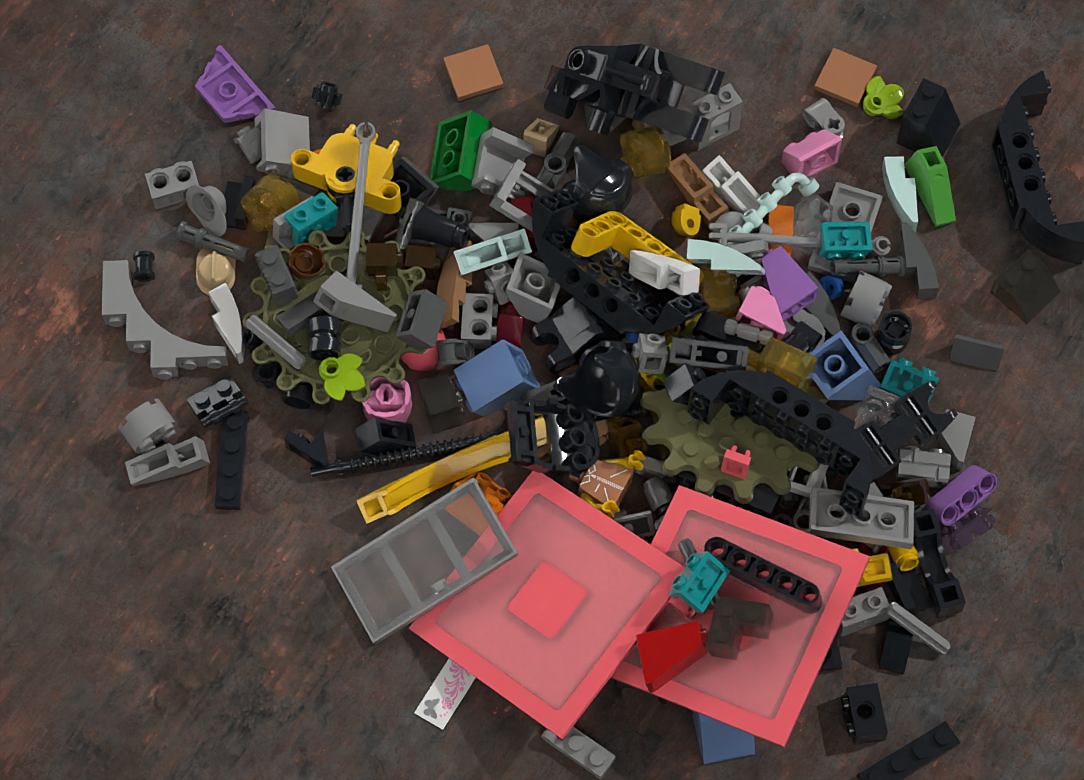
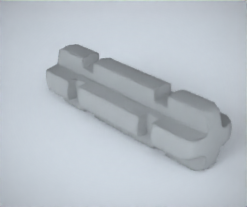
[724,319,773,345]

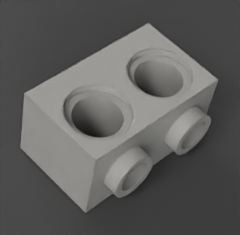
[145,161,199,210]
[461,293,498,349]

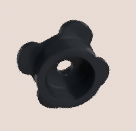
[253,362,282,389]

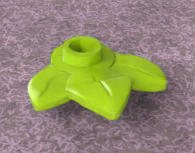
[863,76,904,119]
[319,353,366,401]

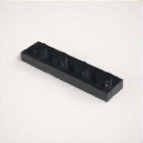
[214,412,249,510]
[857,721,961,780]

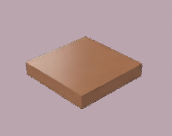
[443,44,504,101]
[814,48,877,107]

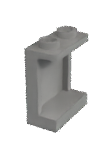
[255,108,310,179]
[471,127,534,203]

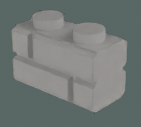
[896,446,951,489]

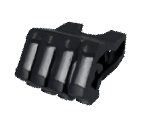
[529,297,620,374]

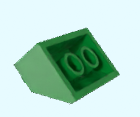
[429,110,492,192]

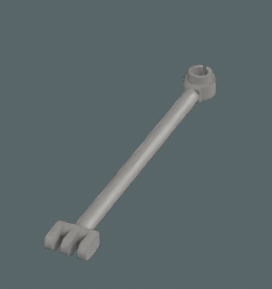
[346,122,376,289]
[709,223,891,257]

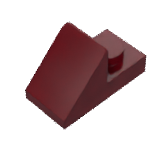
[496,301,526,349]

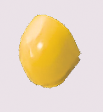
[671,204,701,236]

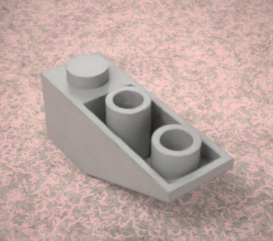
[313,271,397,332]

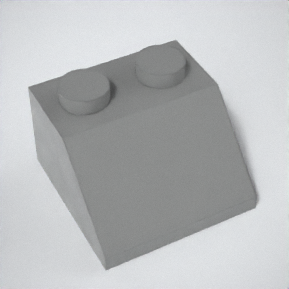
[505,253,560,323]

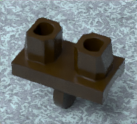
[880,478,930,506]

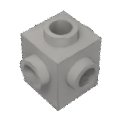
[484,261,513,305]
[632,333,670,374]

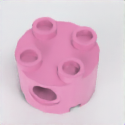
[362,377,412,423]

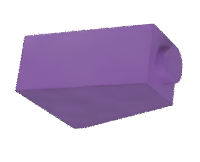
[761,246,818,322]

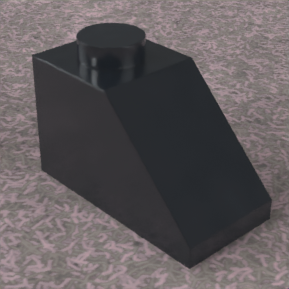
[355,417,416,455]

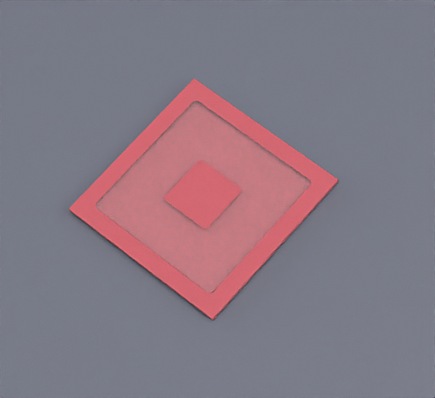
[409,471,685,740]
[610,485,870,748]

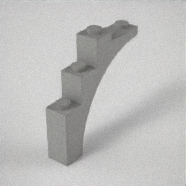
[102,260,228,380]

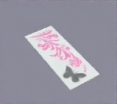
[414,658,476,730]

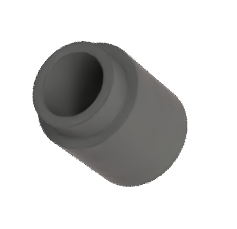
[643,476,673,516]

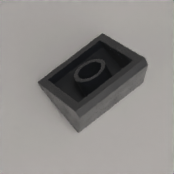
[391,159,434,220]

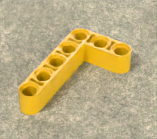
[571,211,704,296]

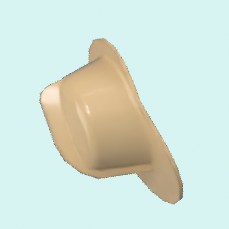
[196,245,236,295]

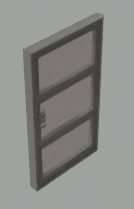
[331,477,519,644]

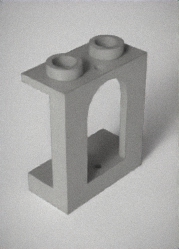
[688,83,743,151]
[489,159,568,232]

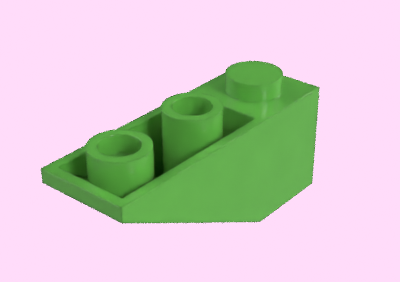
[904,146,956,227]

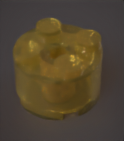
[620,126,671,179]
[241,175,300,232]

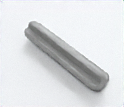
[246,315,306,369]
[886,602,950,655]

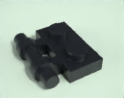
[186,375,249,428]

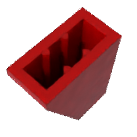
[636,621,710,692]

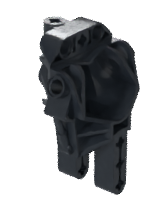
[544,44,725,142]

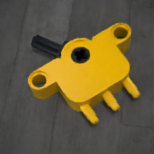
[291,124,402,232]

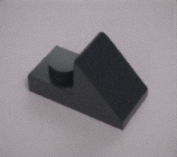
[284,429,329,469]

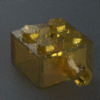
[699,266,740,319]
[747,337,817,392]

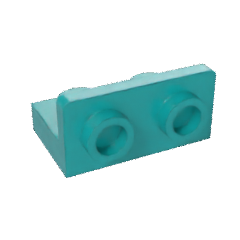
[284,192,338,246]
[818,221,873,261]
[880,357,940,404]
[668,551,730,613]

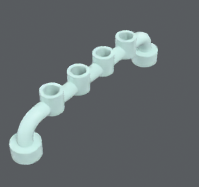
[727,172,819,279]

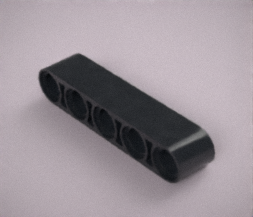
[704,536,823,614]

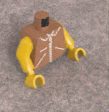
[569,450,646,519]

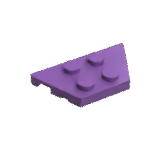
[195,45,276,123]

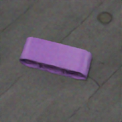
[926,465,997,526]

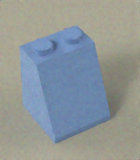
[800,331,881,400]
[454,340,540,417]
[692,711,755,765]

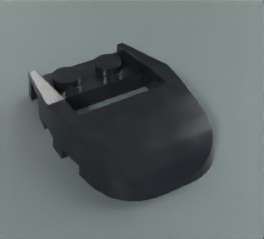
[504,398,600,473]

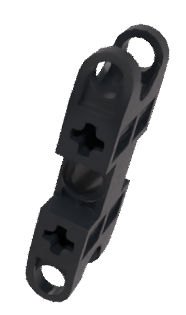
[856,380,958,481]

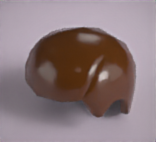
[287,243,326,281]

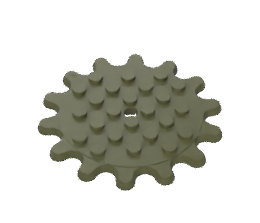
[243,229,427,405]
[640,344,829,504]

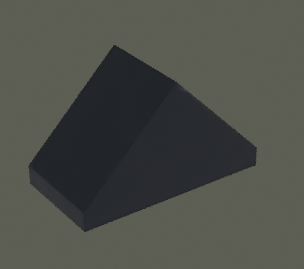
[878,619,913,674]

